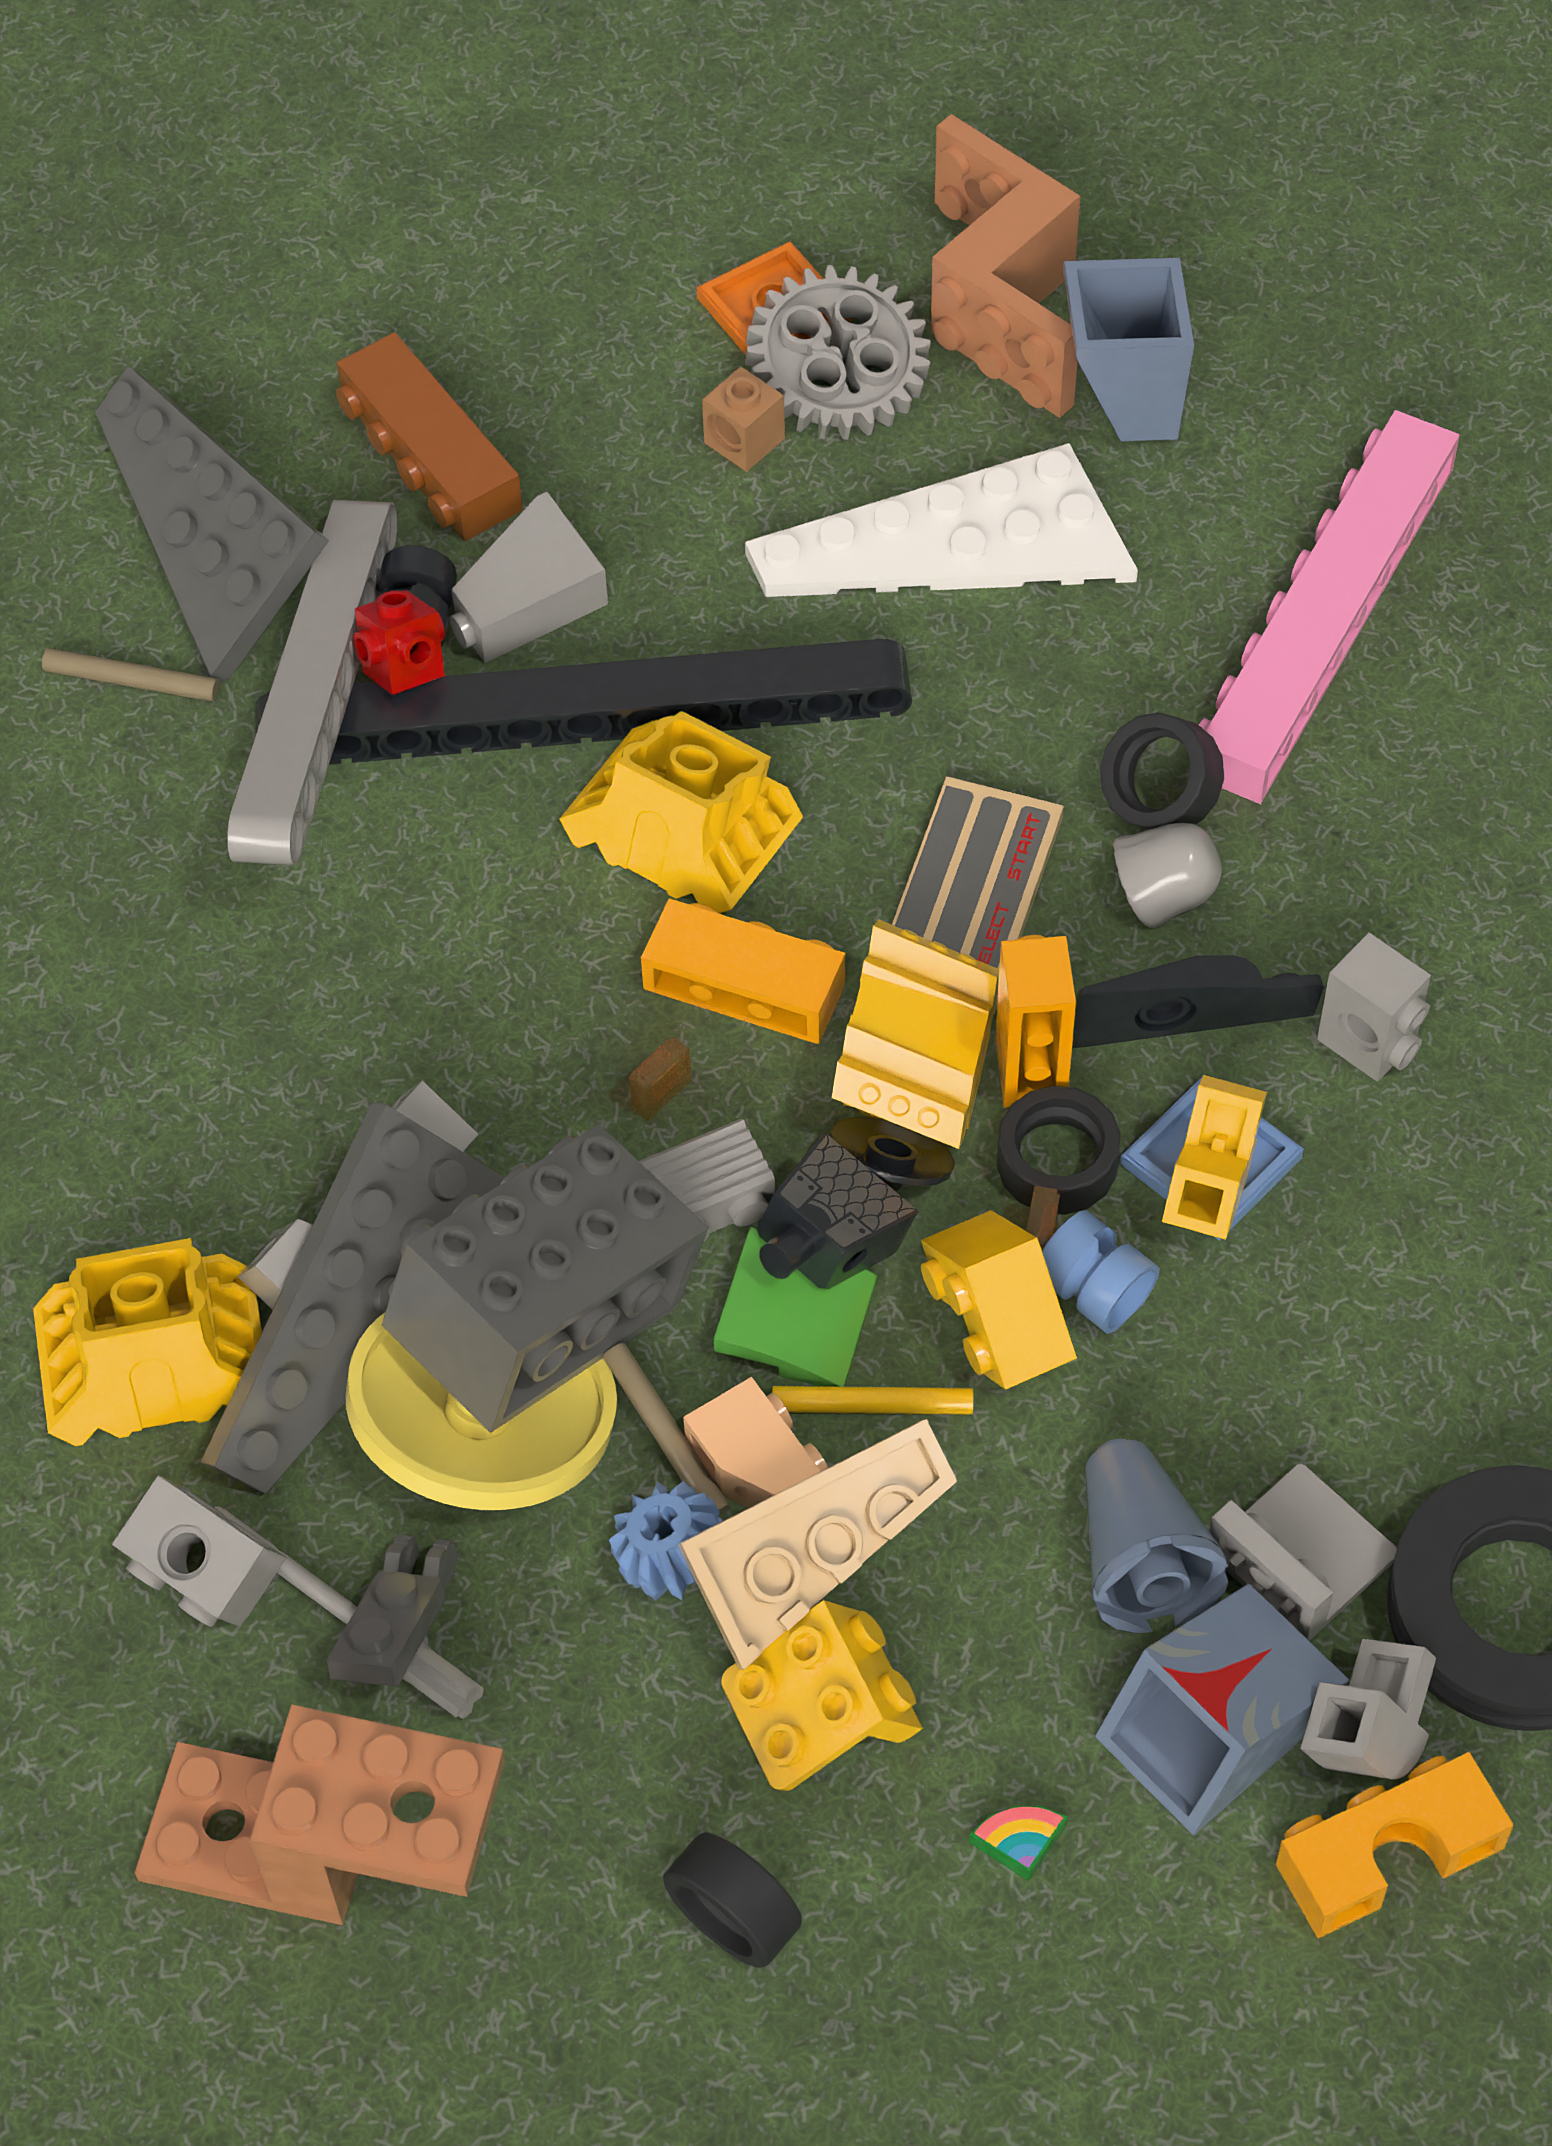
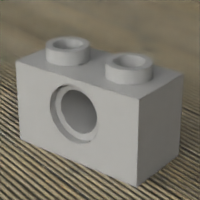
[1317,932,1431,1082]
[112,1475,287,1627]

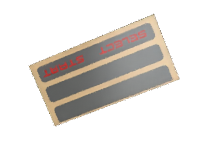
[892,776,1064,1014]

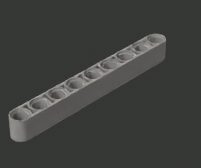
[228,500,397,865]

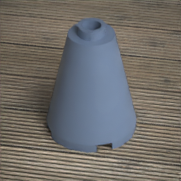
[1085,1439,1228,1633]

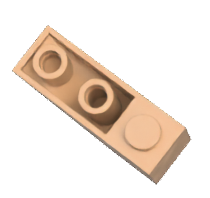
[683,1377,828,1508]

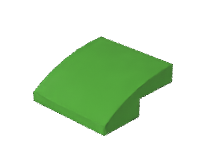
[714,1227,877,1387]

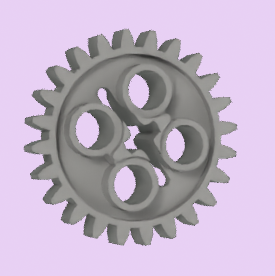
[745,265,931,439]

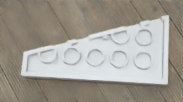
[745,443,1138,597]

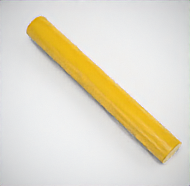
[772,1386,973,1415]

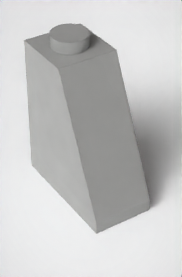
[449,492,608,663]

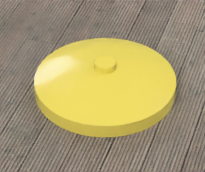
[345,1313,617,1510]

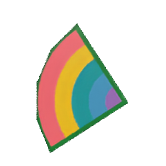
[969,1806,1068,1881]

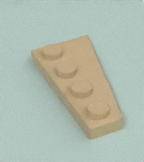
[678,1419,957,1670]

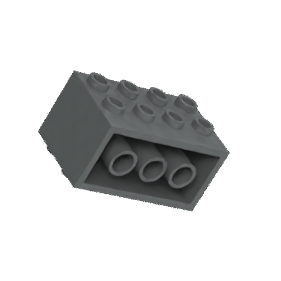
[382,1124,709,1433]

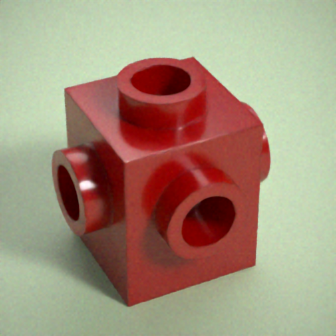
[353,590,445,695]

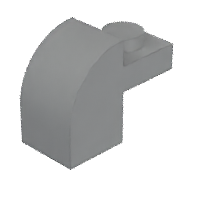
[1300,1639,1436,1779]

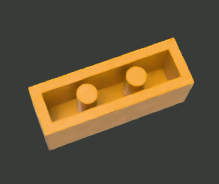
[641,898,845,1044]
[995,935,1076,1108]

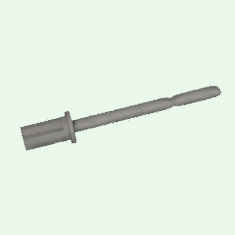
[215,1506,483,1719]

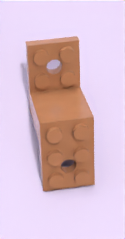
[931,114,1080,418]
[135,1705,505,1925]

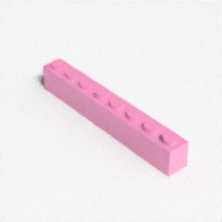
[1199,410,1460,804]

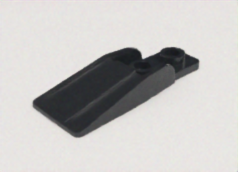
[1072,955,1324,1048]

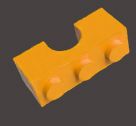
[1276,1752,1513,1939]

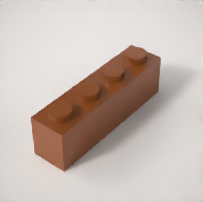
[336,332,523,542]

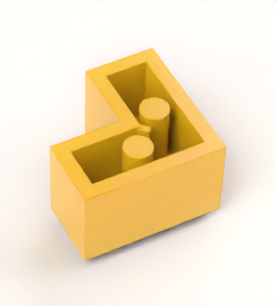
[921,1210,1077,1390]

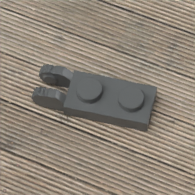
[327,1535,458,1687]

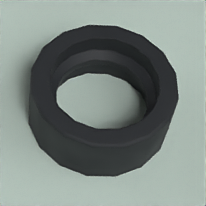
[1100,712,1224,829]
[997,1086,1121,1215]
[663,1832,802,1968]

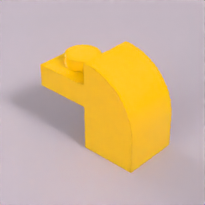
[1162,1075,1267,1240]

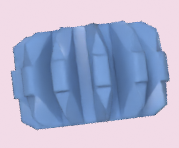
[609,1481,722,1601]

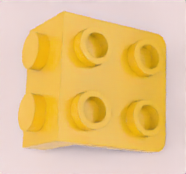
[721,1600,923,1791]

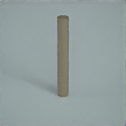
[42,648,220,702]
[603,1343,731,1516]

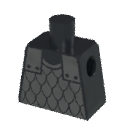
[757,1133,919,1289]

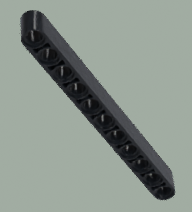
[255,639,912,765]

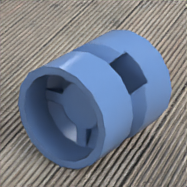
[1042,1210,1160,1334]

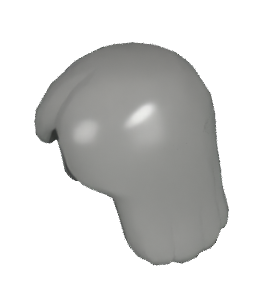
[1112,823,1222,929]

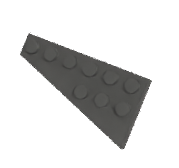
[95,366,329,682]
[200,1102,504,1494]

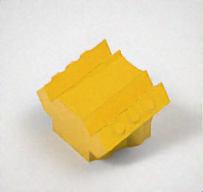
[559,711,803,914]
[832,919,999,1149]
[33,1238,262,1446]

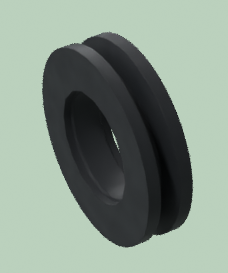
[1387,1465,1552,1731]

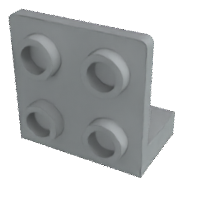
[1209,1464,1397,1641]

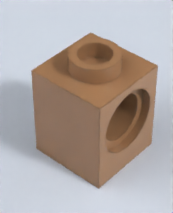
[702,367,785,472]

